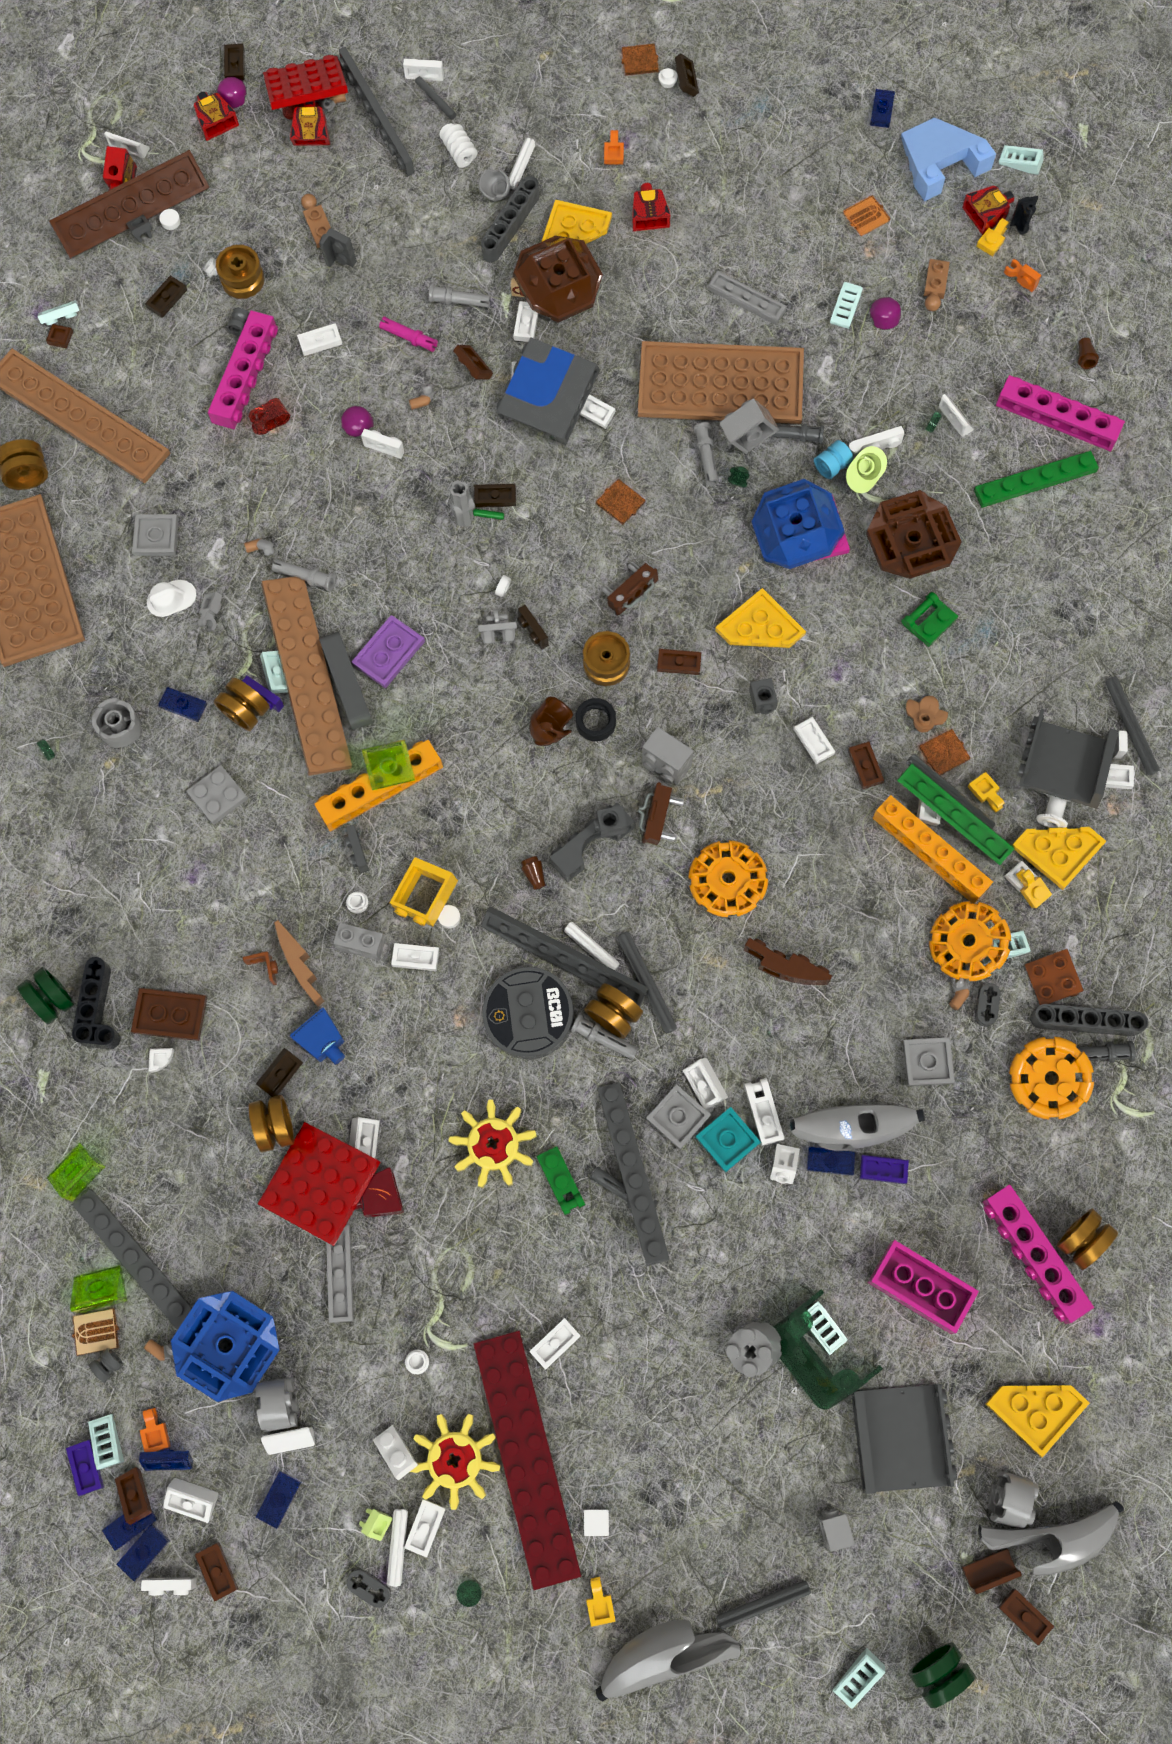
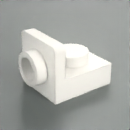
[770,1144,800,1184]

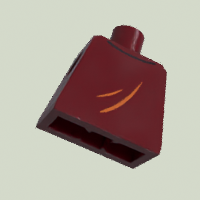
[354,1167,404,1218]

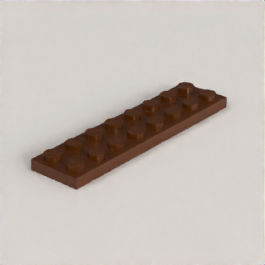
[49,150,210,259]

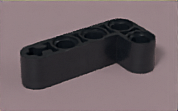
[72,957,121,1049]

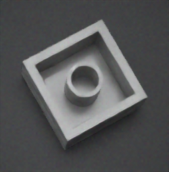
[720,398,779,454]
[642,727,694,785]

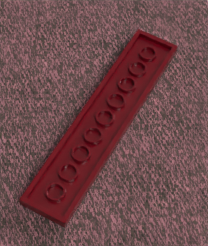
[473,1331,582,1590]

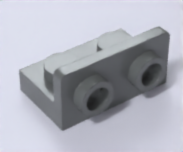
[319,228,357,267]

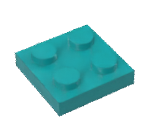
[695,1107,761,1173]

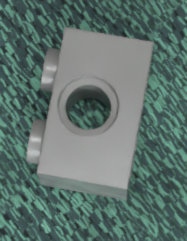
[333,923,386,961]
[817,1508,855,1552]

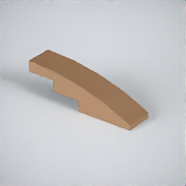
[274,920,324,1007]

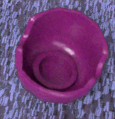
[217,77,247,108]
[870,297,901,330]
[341,405,374,437]

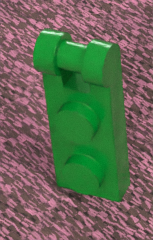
[536,1146,585,1215]

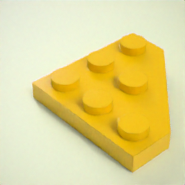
[541,200,612,244]
[715,588,806,648]
[1012,827,1106,890]
[985,1385,1090,1458]

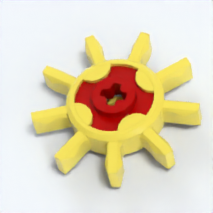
[449,1099,537,1188]
[410,1414,501,1510]

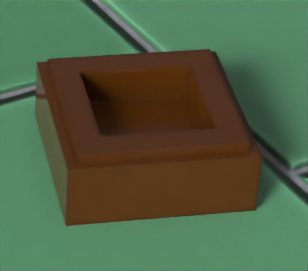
[46,324,73,349]

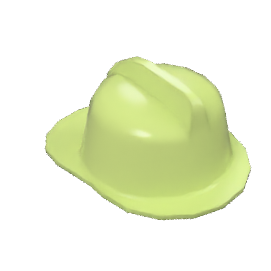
[846,446,887,493]

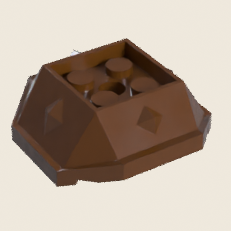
[513,236,603,323]
[866,490,962,579]

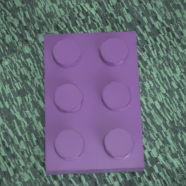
[351,615,425,689]

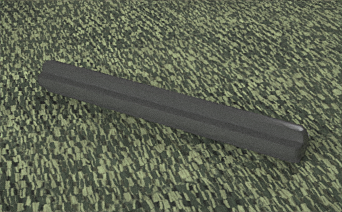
[1105,676,1160,775]
[906,754,996,829]
[617,932,677,1034]

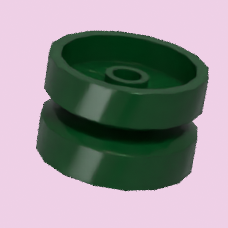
[17,967,75,1025]
[908,1642,976,1708]

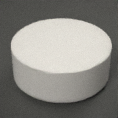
[159,209,180,230]
[495,575,511,597]
[438,905,460,928]

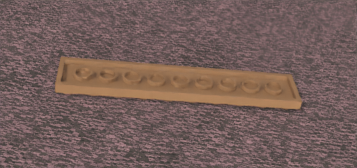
[0,348,171,483]
[261,577,352,776]

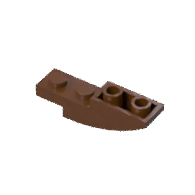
[744,937,832,985]

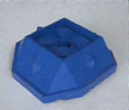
[751,479,845,569]
[171,1290,280,1402]

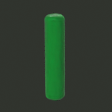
[473,509,504,520]

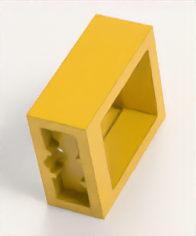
[389,857,458,927]

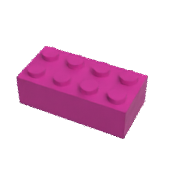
[868,1240,979,1334]

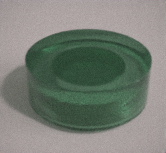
[925,411,942,433]
[36,739,55,761]
[457,1580,482,1607]

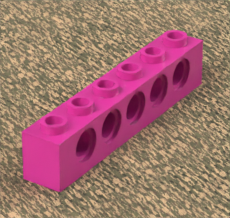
[207,310,278,430]
[996,375,1125,452]
[983,1184,1095,1324]

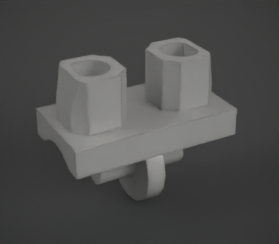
[478,609,517,644]

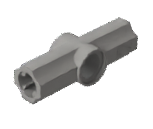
[448,480,475,527]

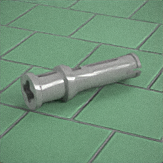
[429,284,491,308]
[693,422,719,486]
[272,559,336,592]
[571,1014,639,1061]

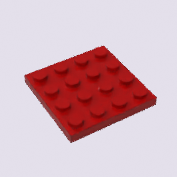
[263,55,348,110]
[258,1122,381,1246]

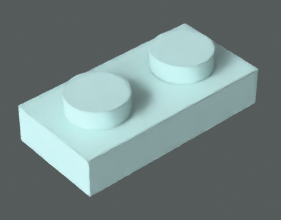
[38,300,79,325]
[260,651,288,693]

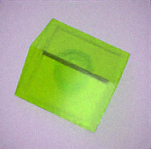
[362,739,415,790]
[47,1143,105,1202]
[70,1265,127,1313]

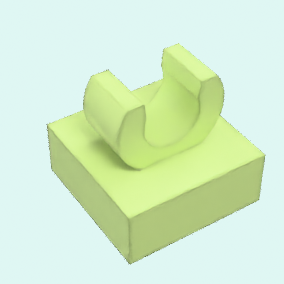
[359,1509,393,1541]

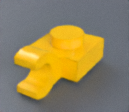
[976,218,1009,256]
[968,772,1005,813]
[1016,869,1052,908]
[586,1577,616,1627]

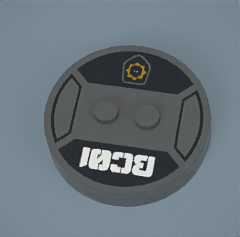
[482,967,575,1060]

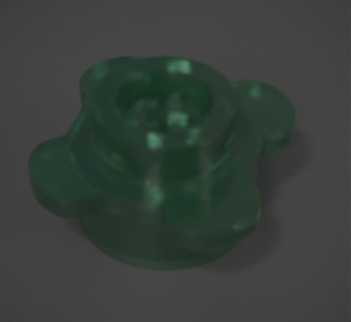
[728,466,750,488]

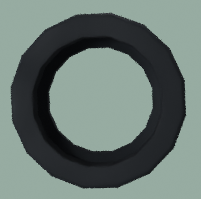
[575,698,616,742]

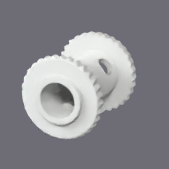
[1036,794,1071,828]

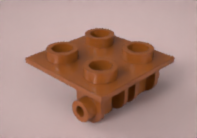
[1025,949,1084,1005]

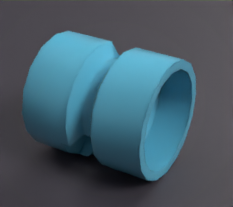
[814,440,854,480]

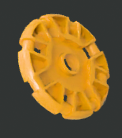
[688,840,768,918]
[929,901,1011,981]
[1009,1036,1094,1120]

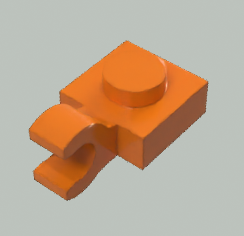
[604,130,624,165]
[1004,259,1041,292]
[139,1407,171,1455]

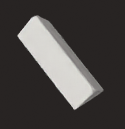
[104,132,150,158]
[939,394,974,437]
[682,1058,728,1110]
[349,1117,380,1158]
[261,1427,315,1455]
[163,1478,218,1523]

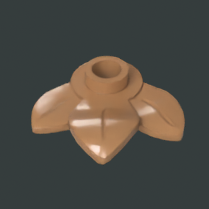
[906,696,948,732]

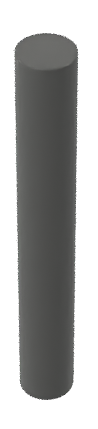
[415,76,456,120]

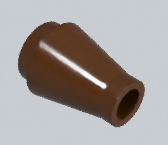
[1078,337,1099,369]
[521,856,546,890]

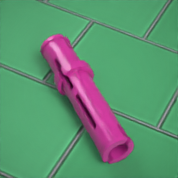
[379,316,438,352]

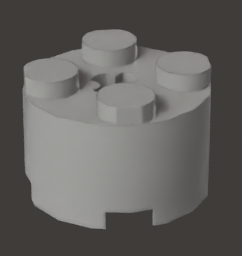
[92,698,141,748]
[726,1321,782,1377]
[255,1377,299,1432]
[988,1471,1039,1529]

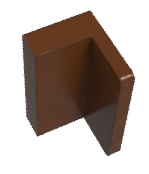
[961,1548,1022,1594]

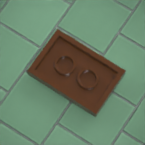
[131,988,207,1041]

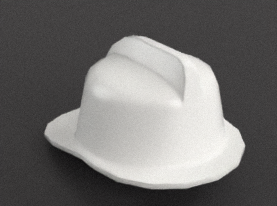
[147,580,196,617]

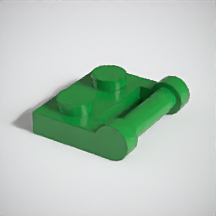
[901,592,958,647]

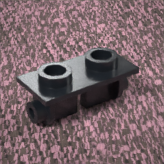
[1010,196,1038,235]

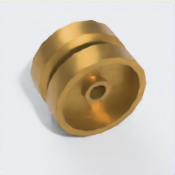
[216,245,265,299]
[0,439,48,490]
[583,631,630,686]
[213,677,270,731]
[584,983,643,1039]
[249,1095,294,1153]
[1057,1208,1118,1270]

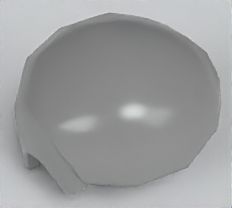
[478,169,511,201]

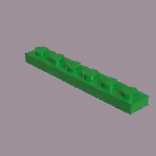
[974,451,1099,508]
[897,763,1015,865]

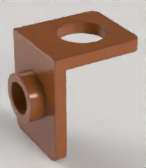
[243,951,278,985]

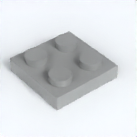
[132,514,179,556]
[186,765,248,825]
[903,1037,955,1087]
[646,1084,711,1150]

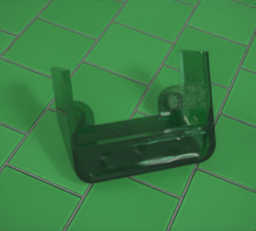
[773,1289,883,1410]

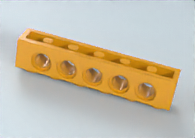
[314,740,443,832]
[873,795,993,904]

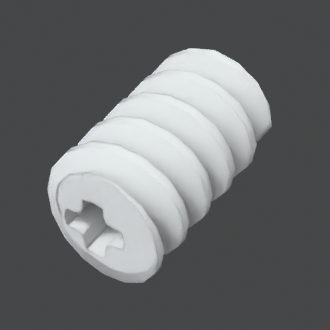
[439,123,478,168]

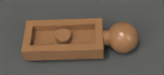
[301,194,331,248]
[924,259,950,311]

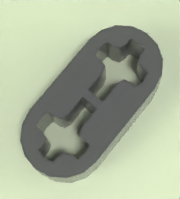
[975,983,1001,1027]
[347,1569,391,1608]

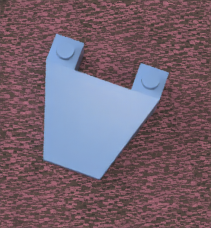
[901,118,996,201]

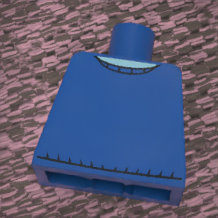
[290,1007,345,1065]

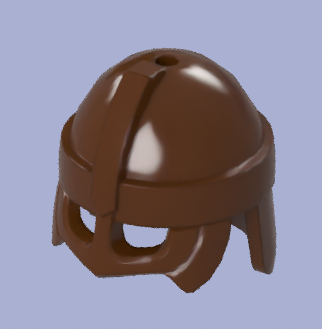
[529,696,573,746]

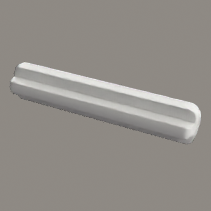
[509,138,535,190]
[564,922,619,970]
[387,1509,408,1587]

